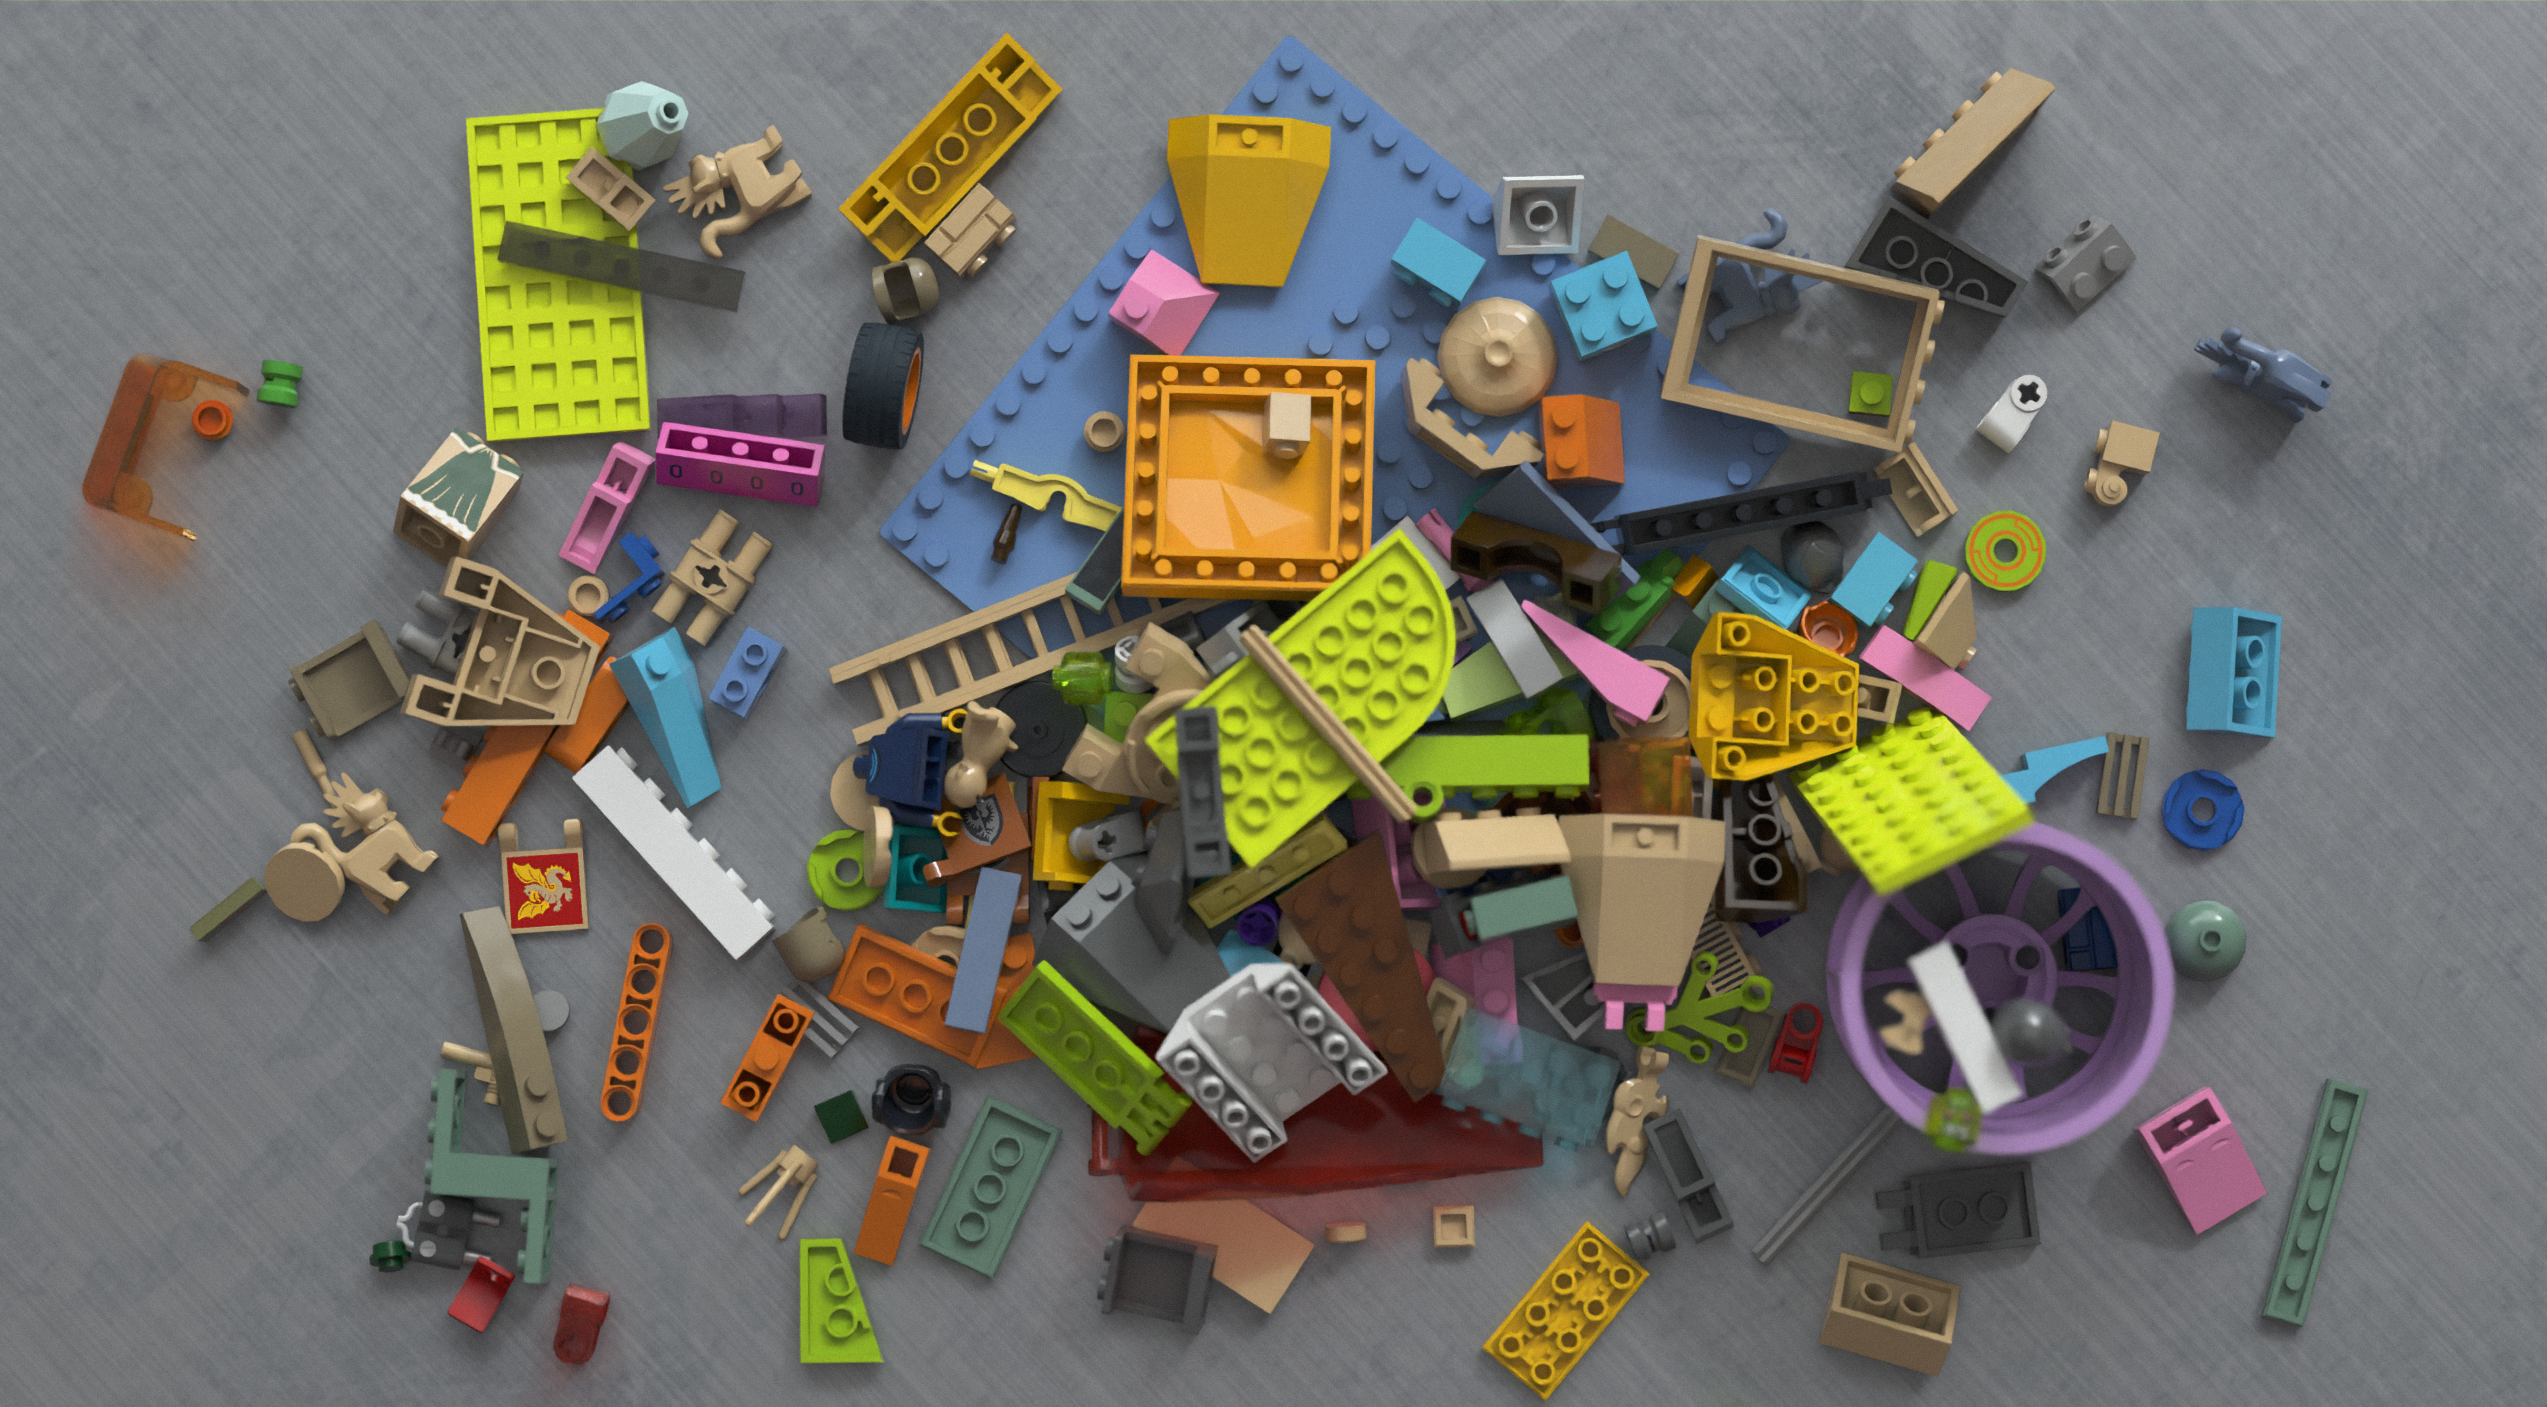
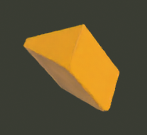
[1671,555,1719,609]

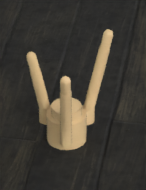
[738,1144,819,1240]

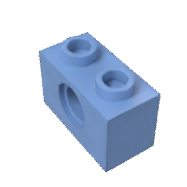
[708,626,788,721]

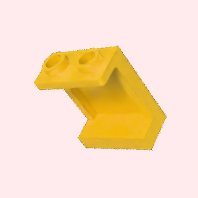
[1033,781,1130,891]

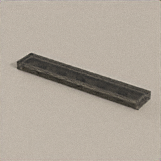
[497,221,746,313]

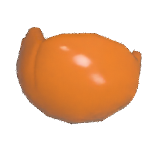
[1796,600,1859,657]

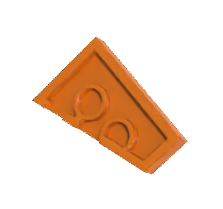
[976,932,1038,1070]

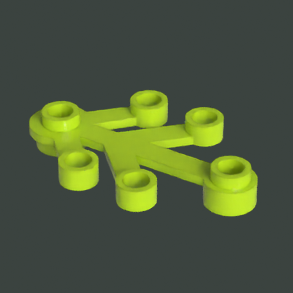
[1625,951,1774,1064]

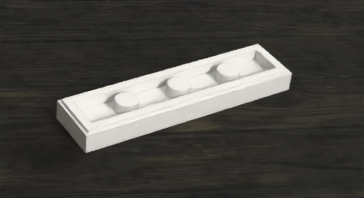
[1907,942,2022,1114]

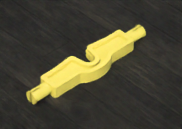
[970,459,1123,532]

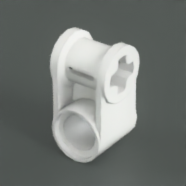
[1976,375,2047,454]

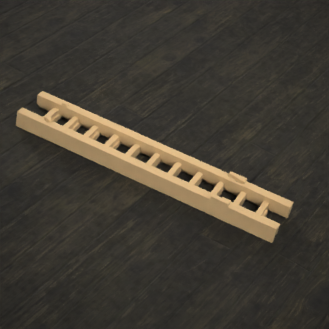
[828,572,1239,747]

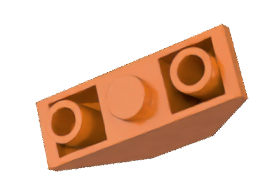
[720,993,815,1122]

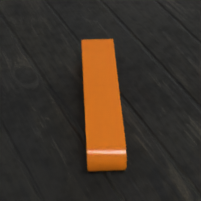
[601,923,673,1122]

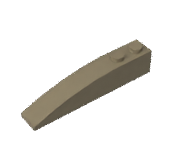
[459,906,568,1154]

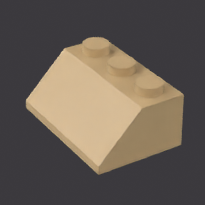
[1424,807,1571,874]
[1819,1252,1960,1377]

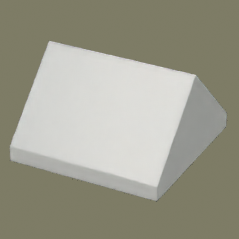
[1492,175,1585,255]

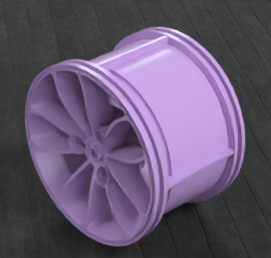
[1825,821,2173,1154]

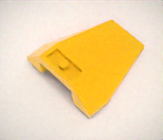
[1167,114,1331,287]
[1689,612,1859,780]

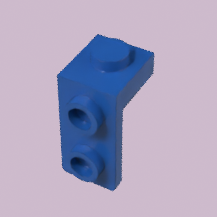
[592,532,665,624]

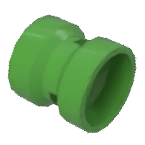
[256,360,304,408]

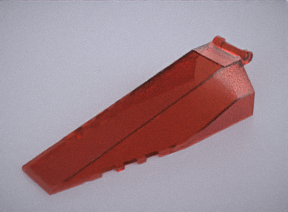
[1087,1027,1543,1203]

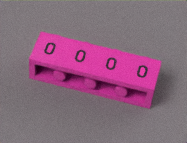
[655,422,825,507]

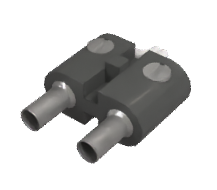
[396,1190,501,1271]

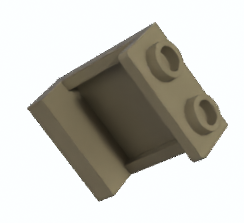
[288,619,411,742]

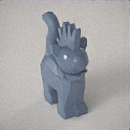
[1677,209,1823,347]
[2194,327,2332,423]

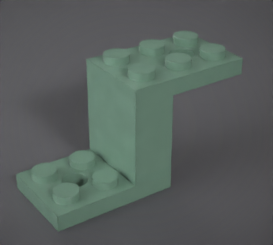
[424,1069,559,1284]

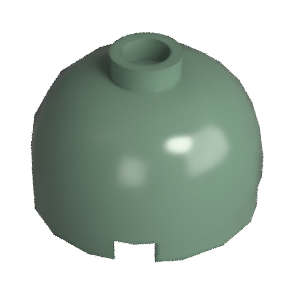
[2164,900,2247,982]

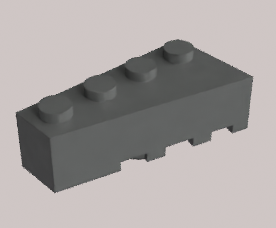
[1845,196,2028,318]

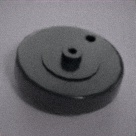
[995,681,1089,778]

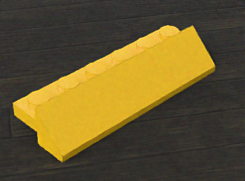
[838,32,1063,263]

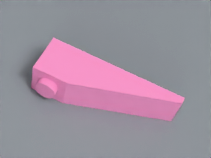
[1521,599,1670,727]

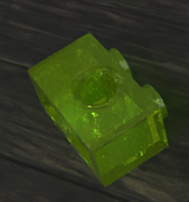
[1495,687,1596,740]

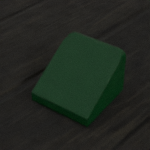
[814,1090,869,1144]

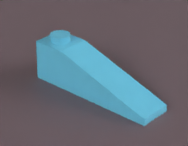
[609,627,721,808]

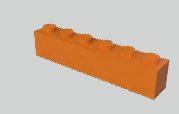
[441,609,615,847]

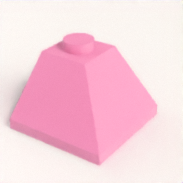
[1108,249,1220,356]

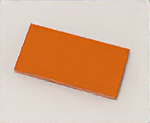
[827,923,1008,1067]

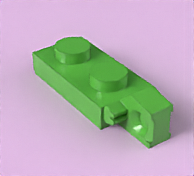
[1586,548,1685,651]

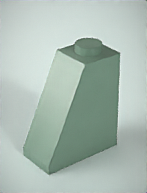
[1464,875,1578,944]

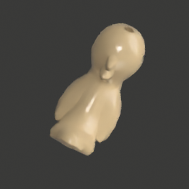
[944,701,1018,808]

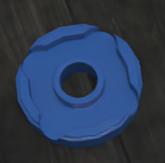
[2161,769,2245,851]

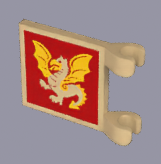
[498,818,589,934]

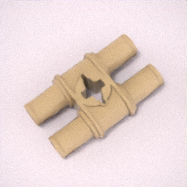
[651,509,773,646]

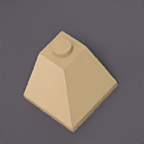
[1912,572,1977,670]

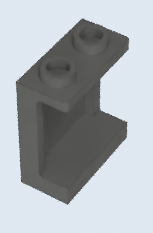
[1097,1225,1218,1335]

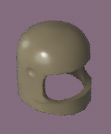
[872,257,939,325]
[772,906,845,982]

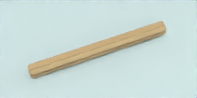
[1239,625,1417,823]

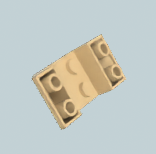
[1400,357,1545,480]

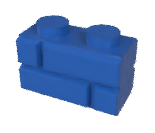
[2057,887,2118,972]

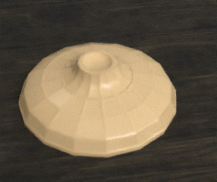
[1437,297,1558,417]

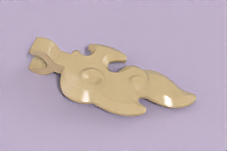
[1605,1046,1669,1197]

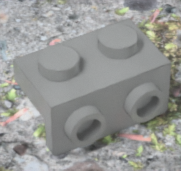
[2035,214,2137,312]

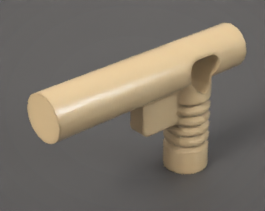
[441,1041,500,1107]

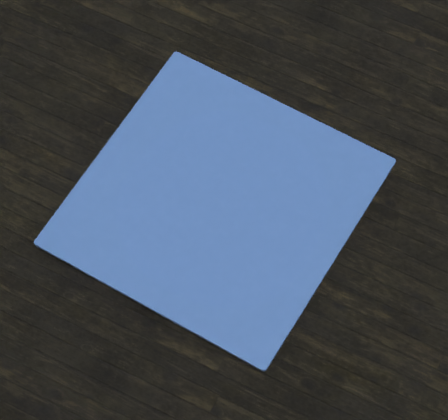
[880,36,1790,917]

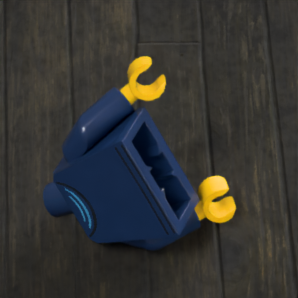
[853,709,968,836]

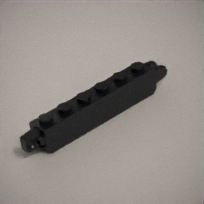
[1590,471,1893,556]

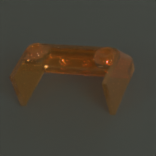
[82,353,250,542]

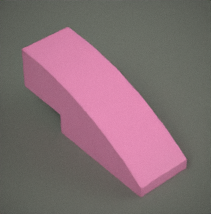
[558,441,656,574]
[1859,624,1992,731]

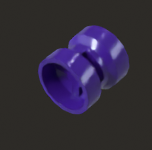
[1237,895,1281,946]

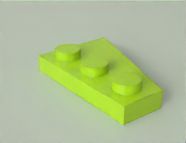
[800,1238,884,1363]

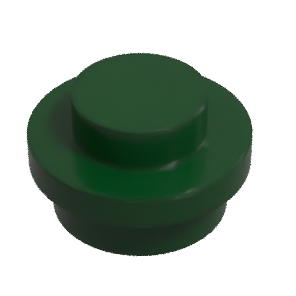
[369,1241,411,1273]

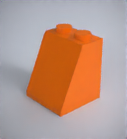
[1538,394,1625,489]

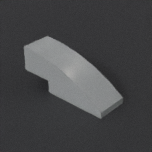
[1466,578,1563,703]

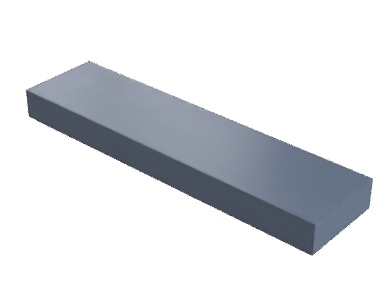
[944,867,1023,1036]

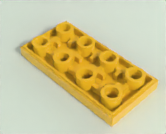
[1481,1221,1650,1401]

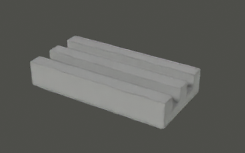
[770,977,860,1058]

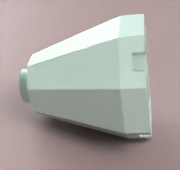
[596,81,689,171]

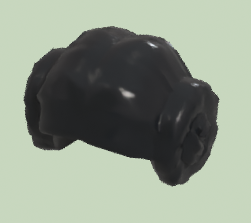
[871,1064,952,1135]

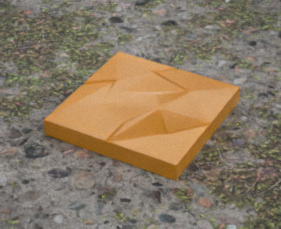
[1121,354,1375,601]

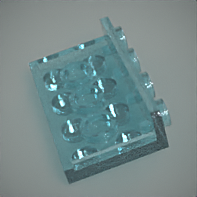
[1433,1008,1622,1153]

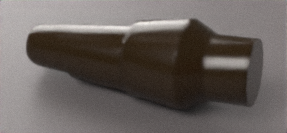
[991,503,1022,564]

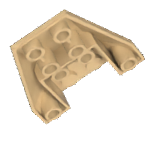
[1559,814,1725,986]

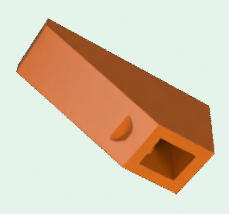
[854,1136,932,1266]

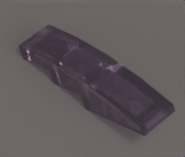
[657,393,827,439]

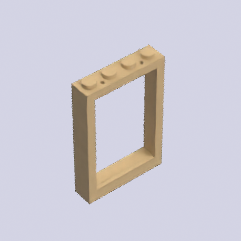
[1660,235,1945,453]

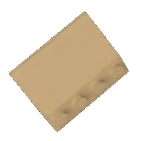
[1892,68,2056,220]

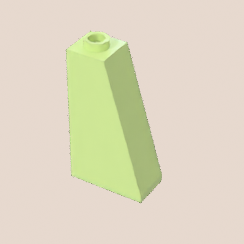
[1437,592,1581,722]

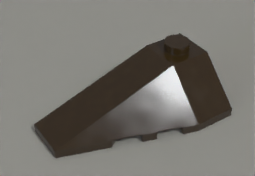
[1715,773,1807,923]

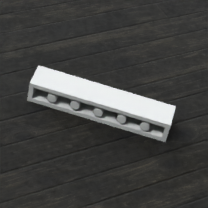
[572,745,776,961]

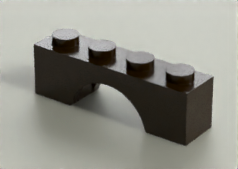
[1450,511,1622,615]

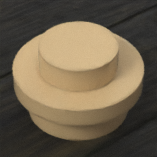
[1084,411,1125,452]

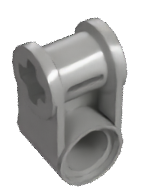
[1068,808,1146,861]

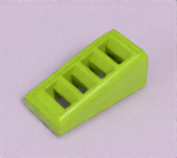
[1901,560,1958,641]

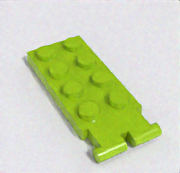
[996,960,1192,1156]

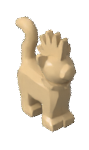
[663,124,812,259]
[290,772,440,915]

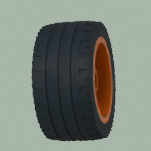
[842,322,924,450]

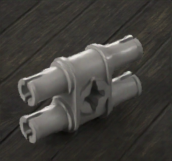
[396,586,477,677]

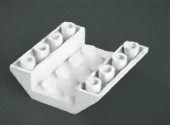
[1156,964,1387,1163]

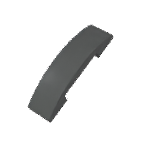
[1174,706,1231,877]

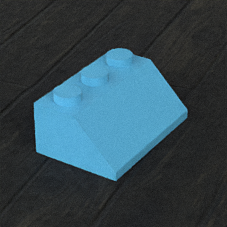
[2186,607,2282,738]

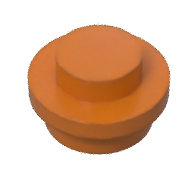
[192,400,234,441]

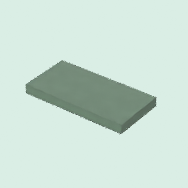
[918,1096,1062,1280]

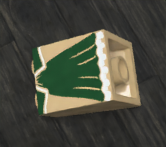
[393,427,524,568]

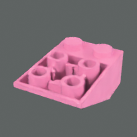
[2133,1087,2267,1235]

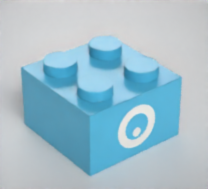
[1549,251,1658,363]

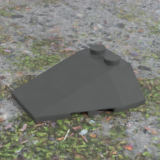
[1032,850,1231,1035]

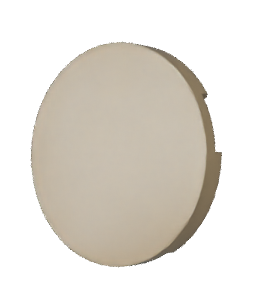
[1123,689,1203,808]

